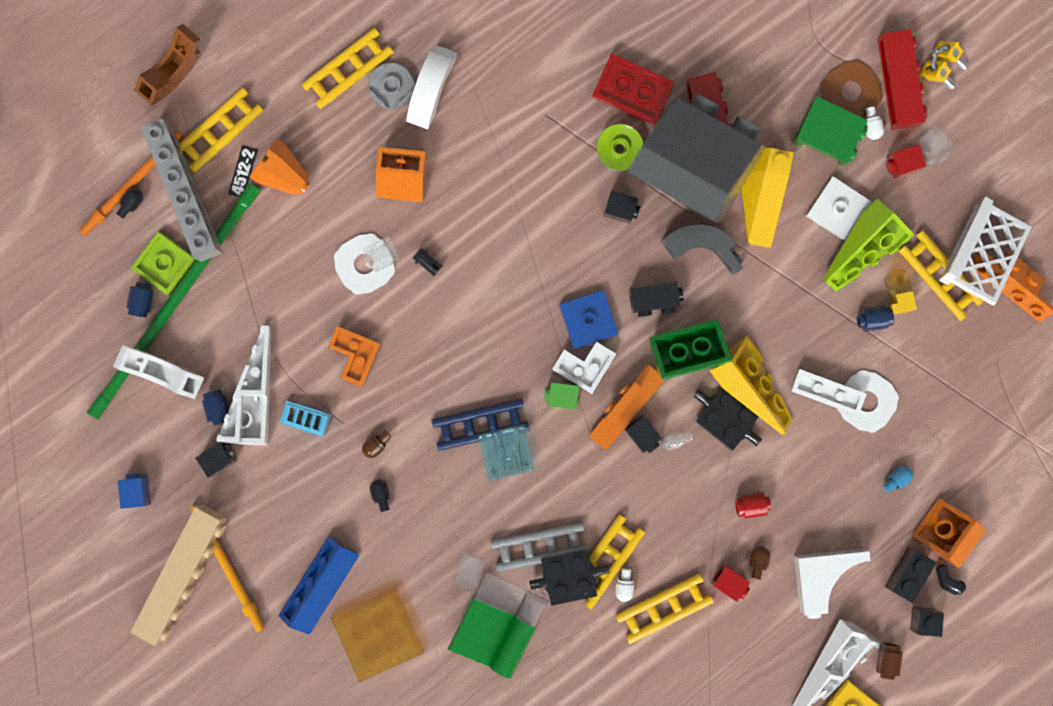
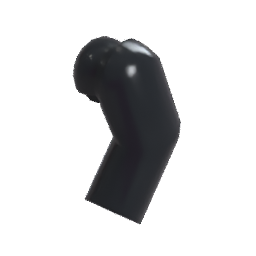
[935,565,966,595]

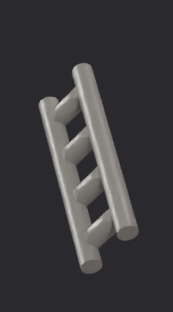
[491,521,589,572]

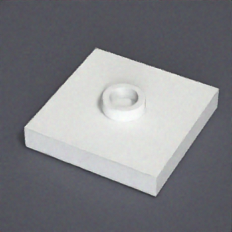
[806,176,872,242]

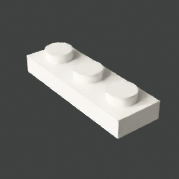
[790,369,866,416]

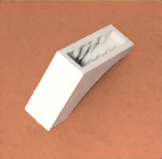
[794,549,870,619]

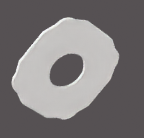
[334,233,395,295]
[837,370,899,433]

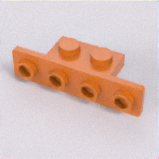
[972,251,1053,322]
[589,365,665,450]

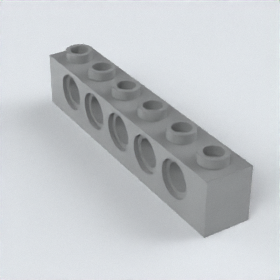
[141,119,223,262]

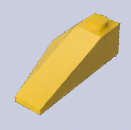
[741,148,794,248]
[710,336,793,435]

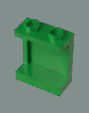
[792,96,868,166]

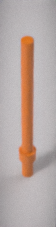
[78,130,184,237]

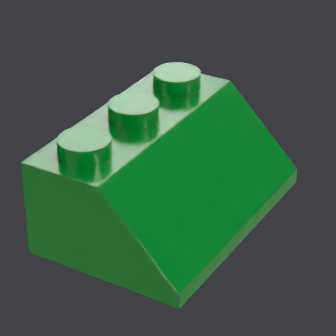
[649,319,732,380]

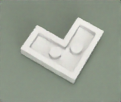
[552,342,616,394]

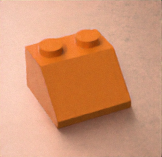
[912,498,986,568]

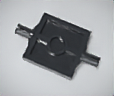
[693,387,762,451]
[529,549,610,606]

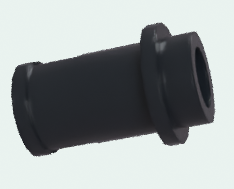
[413,248,443,277]

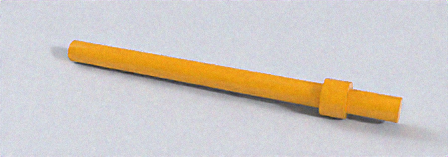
[190,504,265,632]

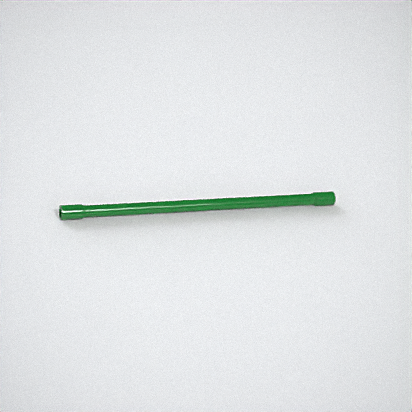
[87,183,261,420]

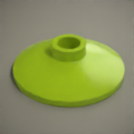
[597,124,643,171]

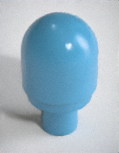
[883,466,913,493]

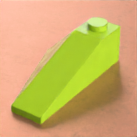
[823,199,914,292]

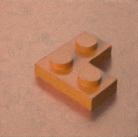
[328,326,381,387]

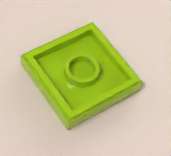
[131,231,196,296]

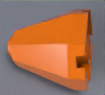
[250,139,310,196]

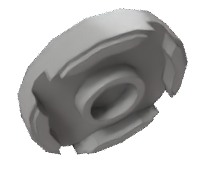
[368,63,415,110]

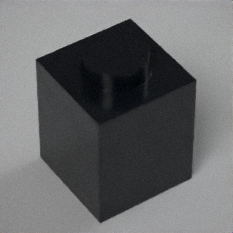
[603,191,641,224]
[625,416,662,453]
[195,442,237,478]
[910,607,944,637]

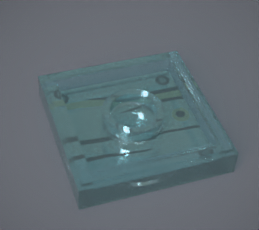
[478,424,535,481]

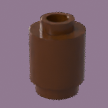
[876,643,903,680]

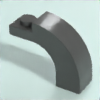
[661,224,743,276]

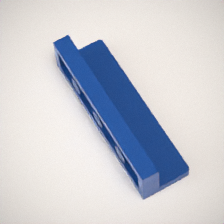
[278,536,359,634]

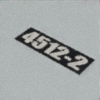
[228,145,258,197]

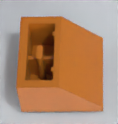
[376,147,428,203]

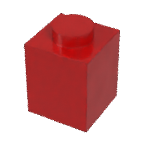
[886,144,927,179]
[711,564,750,602]

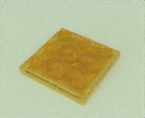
[331,587,424,683]

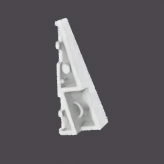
[217,325,271,445]
[792,619,882,706]

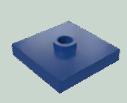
[559,290,618,349]

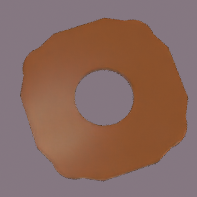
[821,61,883,117]

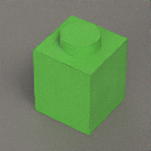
[544,383,579,409]

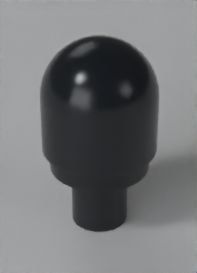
[116,188,143,219]
[369,479,390,513]

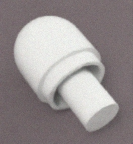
[865,106,884,140]
[615,568,635,602]

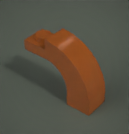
[134,24,201,106]

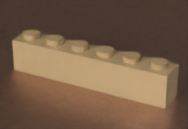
[130,504,227,646]

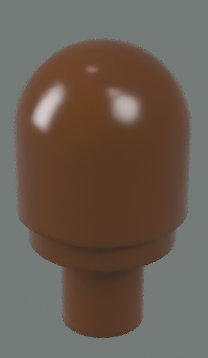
[362,430,391,458]
[750,546,771,580]

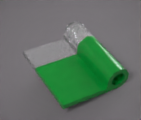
[448,572,549,679]

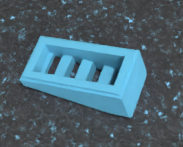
[280,401,331,437]

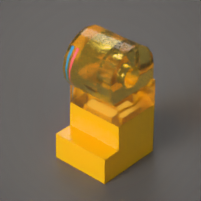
[884,269,917,314]

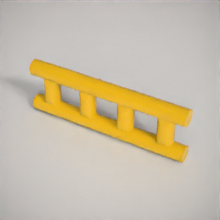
[301,28,394,109]
[179,87,264,173]
[898,230,984,321]
[584,514,646,610]
[615,573,714,644]

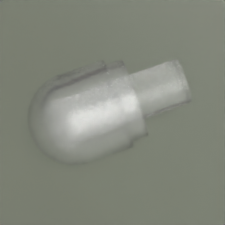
[660,430,694,451]

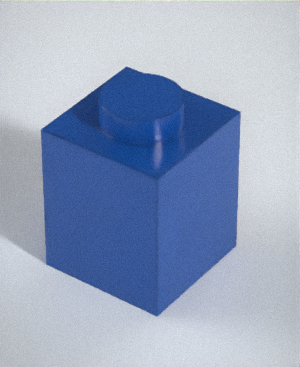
[118,473,151,509]

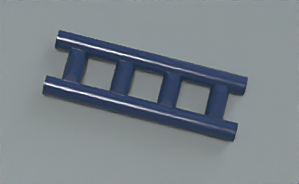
[431,398,530,451]

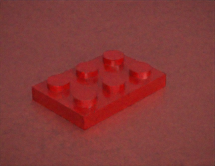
[592,53,675,126]

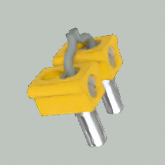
[919,41,968,90]

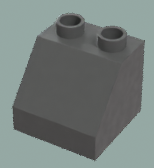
[628,93,765,223]

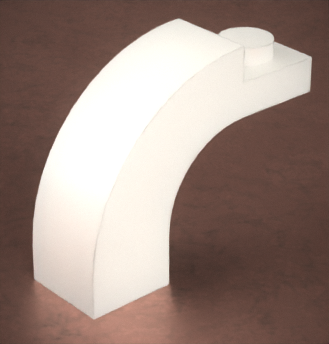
[406,45,458,129]
[113,345,204,399]

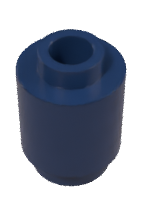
[126,282,154,317]
[857,305,894,332]
[202,390,229,426]

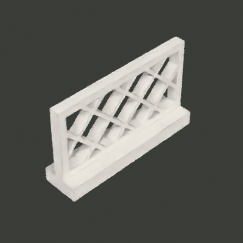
[939,196,1032,305]

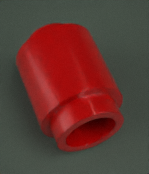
[735,492,771,519]

